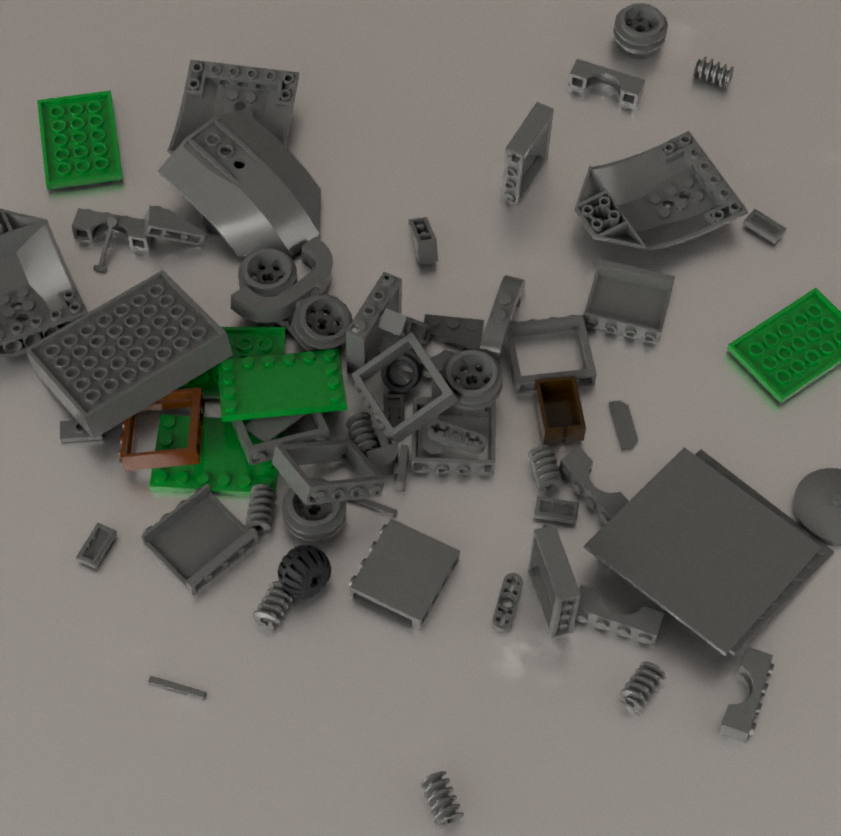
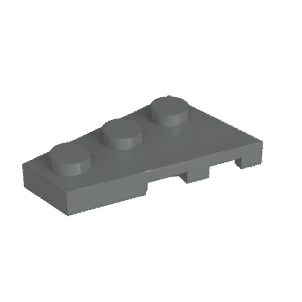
[424,314,484,350]

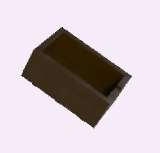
[533,376,586,445]

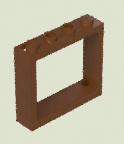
[118,387,206,471]

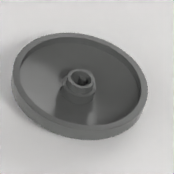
[793,468,841,546]

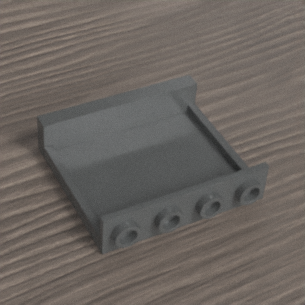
[583,259,675,344]
[141,484,259,596]
[348,519,460,630]

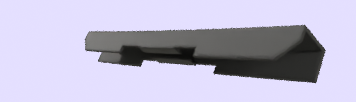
[349,499,397,516]
[148,676,207,699]

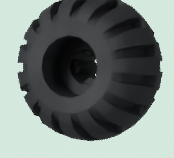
[278,545,331,599]

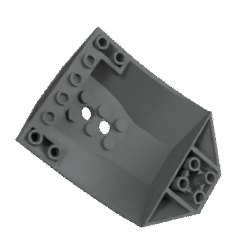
[167,60,300,169]
[158,109,321,258]
[575,131,748,250]
[0,209,88,357]

